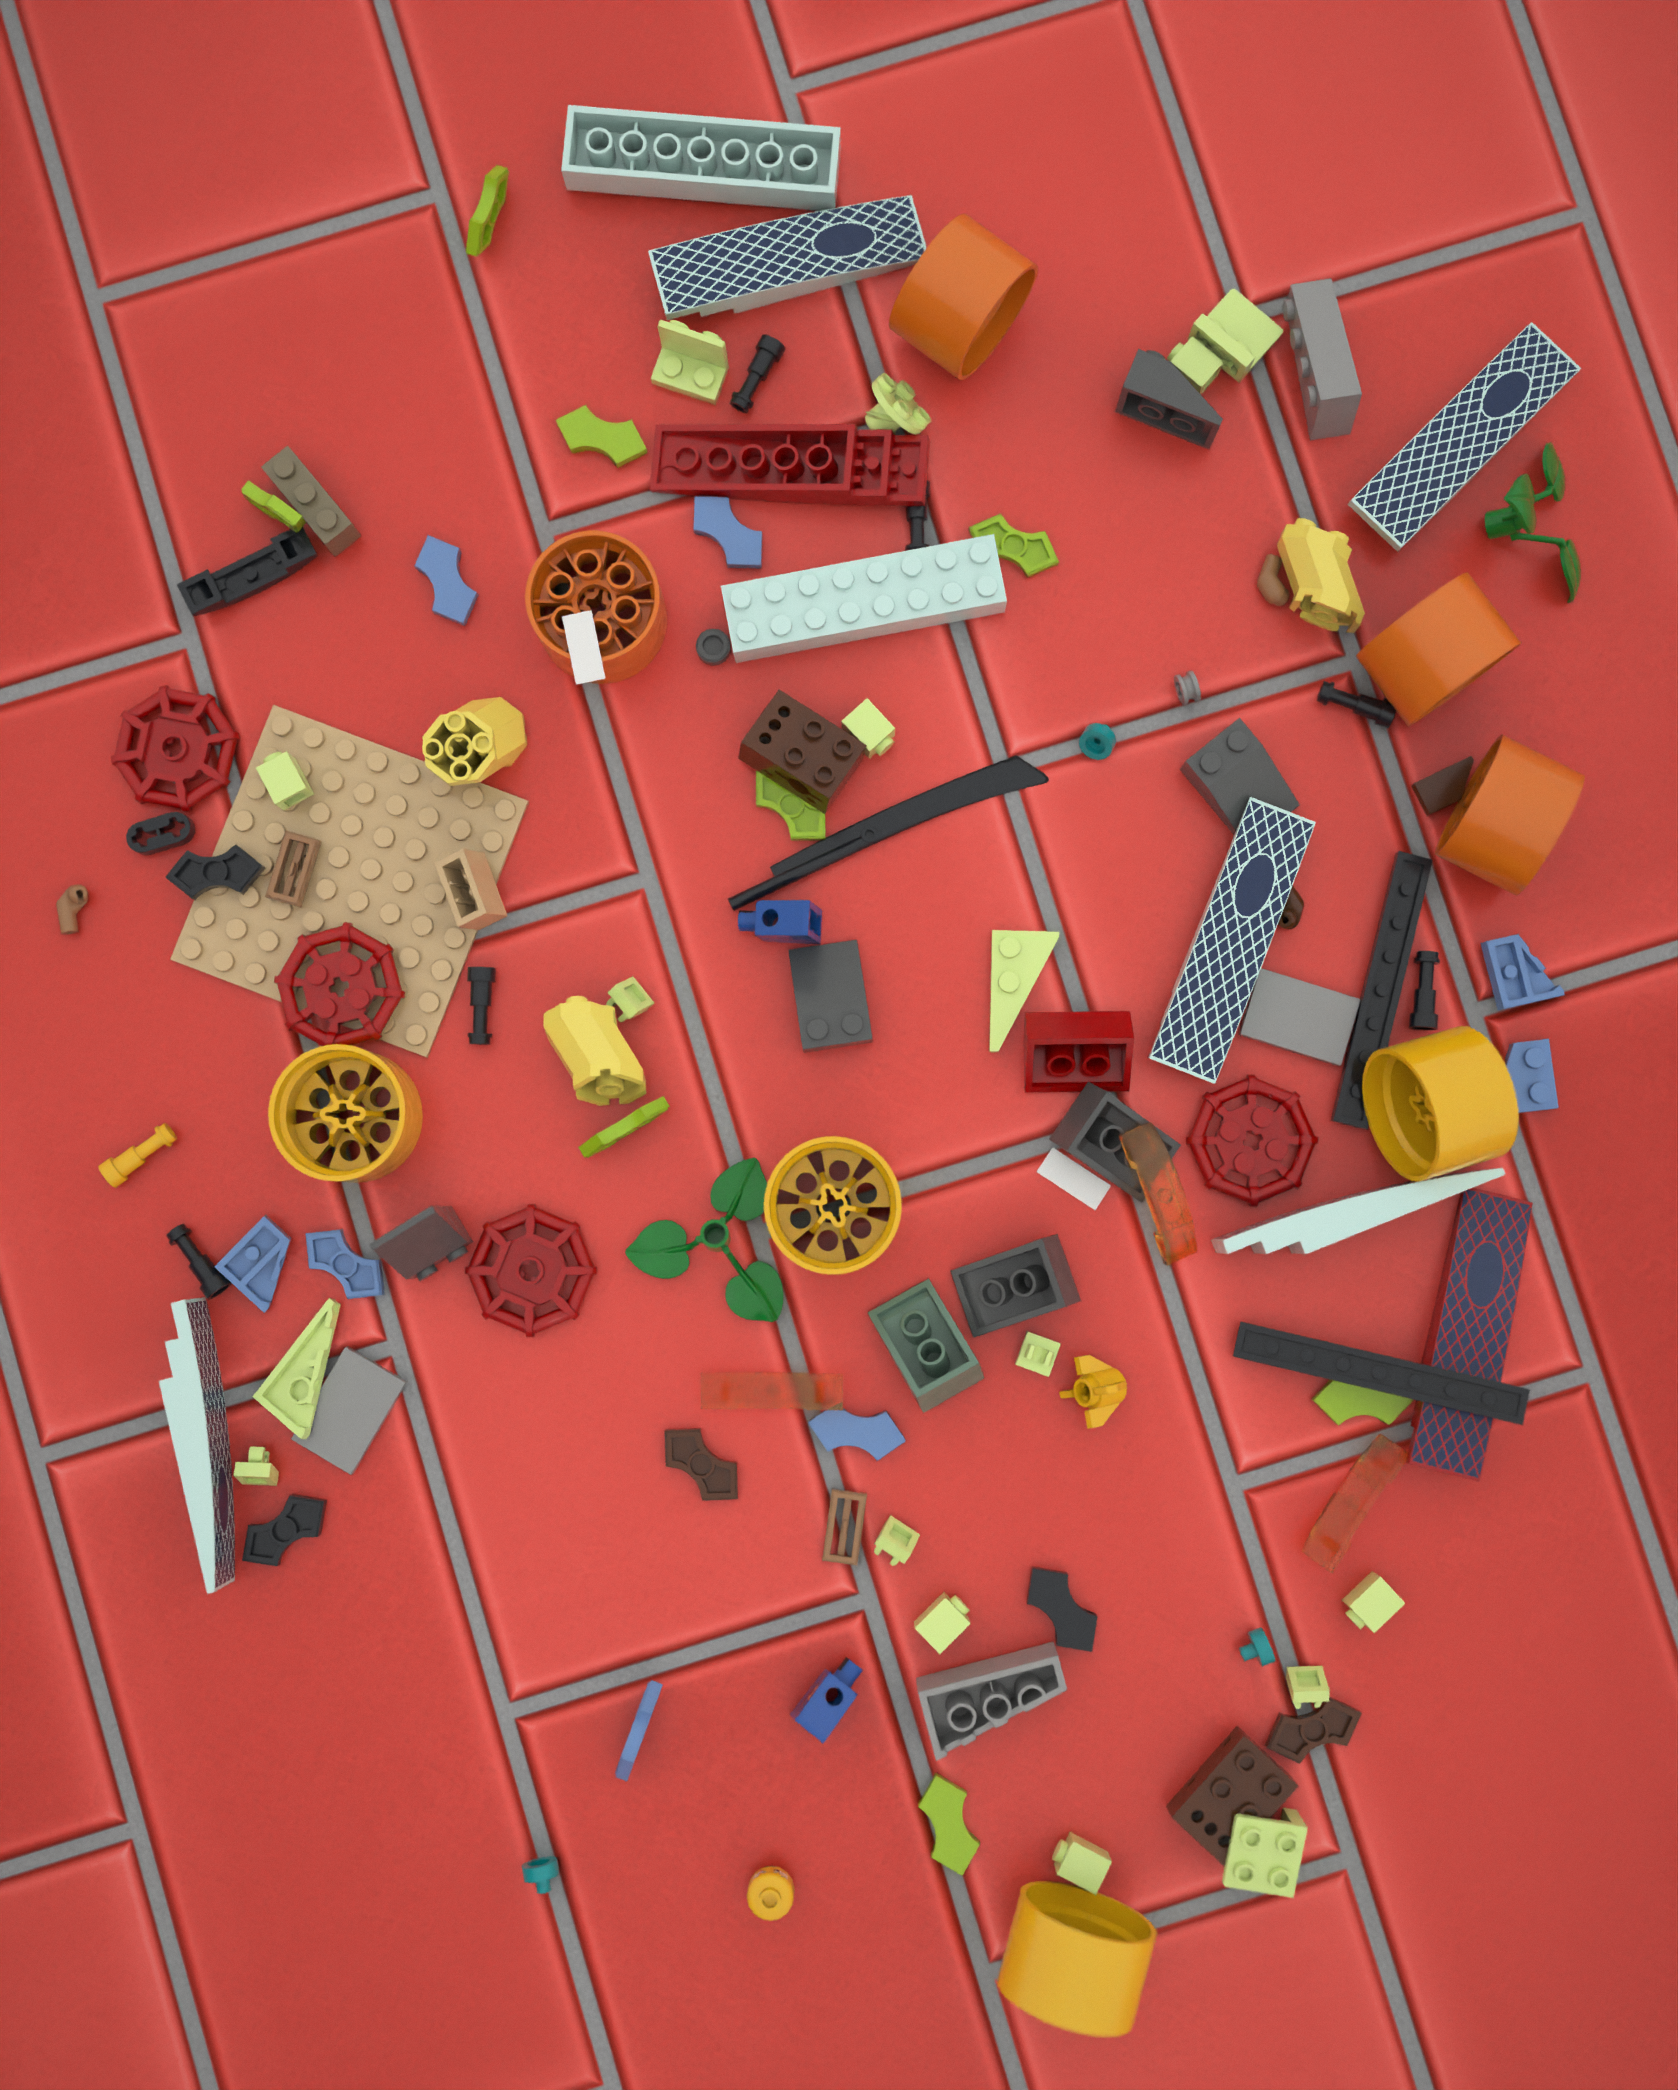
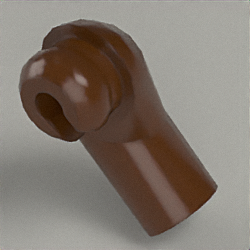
[1278,885,1304,929]

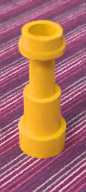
[98,1123,177,1188]

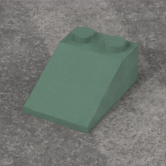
[868,1278,985,1413]

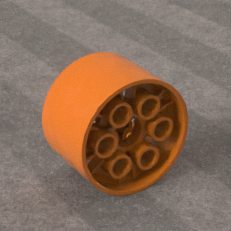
[889,213,1038,380]
[525,530,667,684]
[1356,572,1522,727]
[1435,734,1585,896]

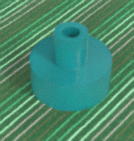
[1079,723,1116,760]
[1239,1627,1276,1667]
[521,1856,560,1894]

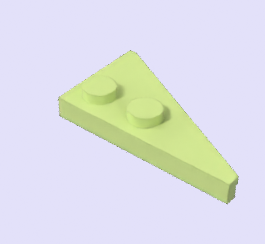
[989,930,1059,1053]
[253,1298,341,1439]

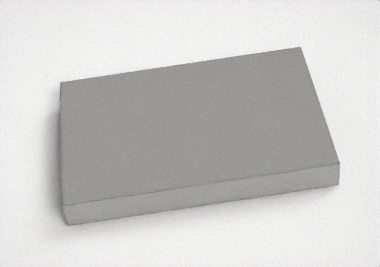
[1238,968,1361,1066]
[291,1346,408,1475]

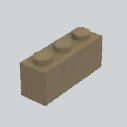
[261,446,361,557]

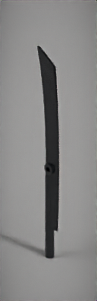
[728,755,1049,911]

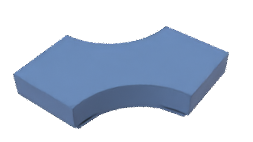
[694,496,762,568]
[414,535,479,626]
[305,1229,385,1299]
[808,1402,906,1461]
[615,1680,663,1781]

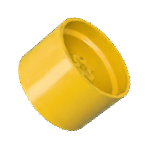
[1362,1026,1519,1182]
[268,1044,423,1183]
[764,1136,902,1274]
[997,1881,1157,2037]

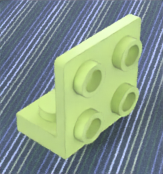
[1188,289,1283,383]
[651,320,729,405]
[1222,1808,1308,1898]

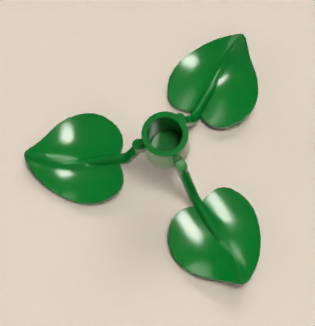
[1485,442,1581,603]
[625,1158,784,1322]

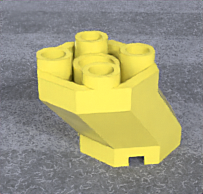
[1277,518,1365,633]
[422,697,528,786]
[543,996,646,1106]

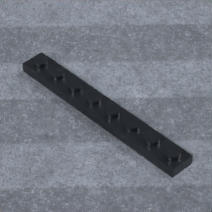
[1331,851,1433,1130]
[1233,1322,1530,1425]

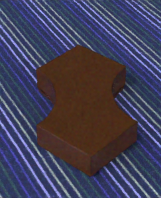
[664,1428,738,1501]
[1265,1696,1362,1764]

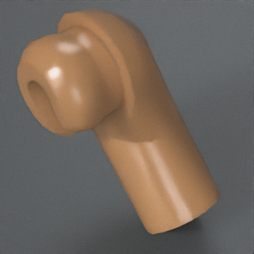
[1257,554,1289,606]
[56,884,89,935]

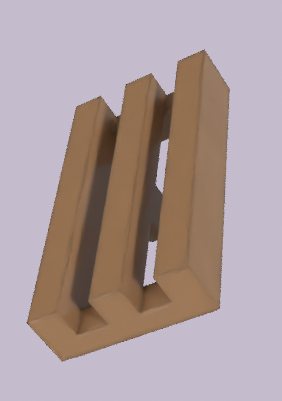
[265,831,321,908]
[822,1488,867,1566]

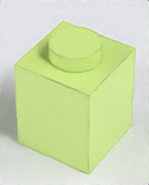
[1167,336,1224,394]
[841,698,895,759]
[256,751,314,810]
[1342,1571,1405,1633]
[914,1592,971,1654]
[1052,1832,1112,1895]

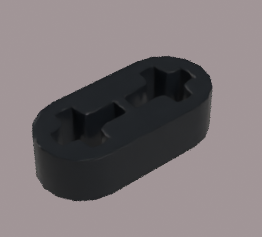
[126,812,195,855]

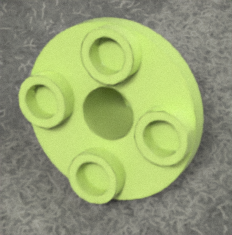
[865,373,931,435]

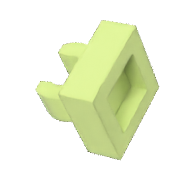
[606,977,654,1022]
[1015,1331,1061,1377]
[234,1446,279,1486]
[874,1515,920,1566]
[1286,1666,1330,1709]

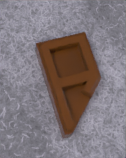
[1411,756,1474,816]

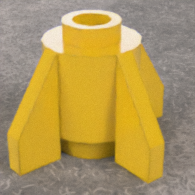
[1059,1355,1127,1429]

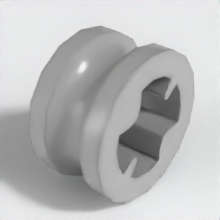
[1174,670,1201,705]

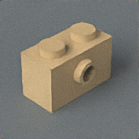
[435,849,507,930]

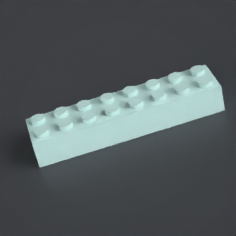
[561,105,841,211]
[721,534,1007,663]

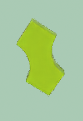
[466,165,509,257]
[556,405,648,468]
[241,480,306,532]
[969,514,1059,578]
[756,771,826,841]
[578,1096,670,1158]
[1311,1380,1413,1425]
[918,1773,980,1876]

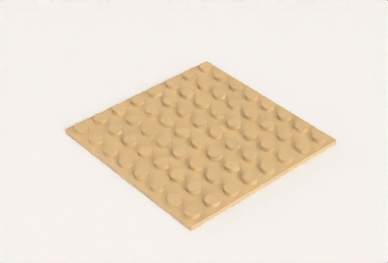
[170,705,529,1058]

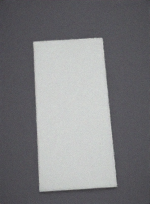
[562,610,606,685]
[1037,1147,1111,1210]

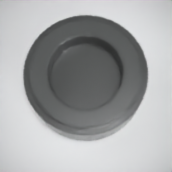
[696,629,731,665]

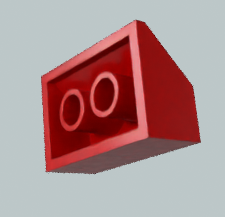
[1023,1011,1134,1092]

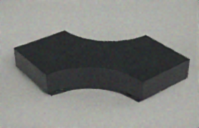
[165,845,265,900]
[242,1494,327,1566]
[1026,1566,1098,1652]

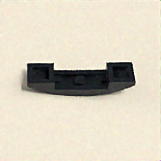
[177,527,318,617]

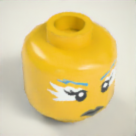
[747,1865,794,1921]

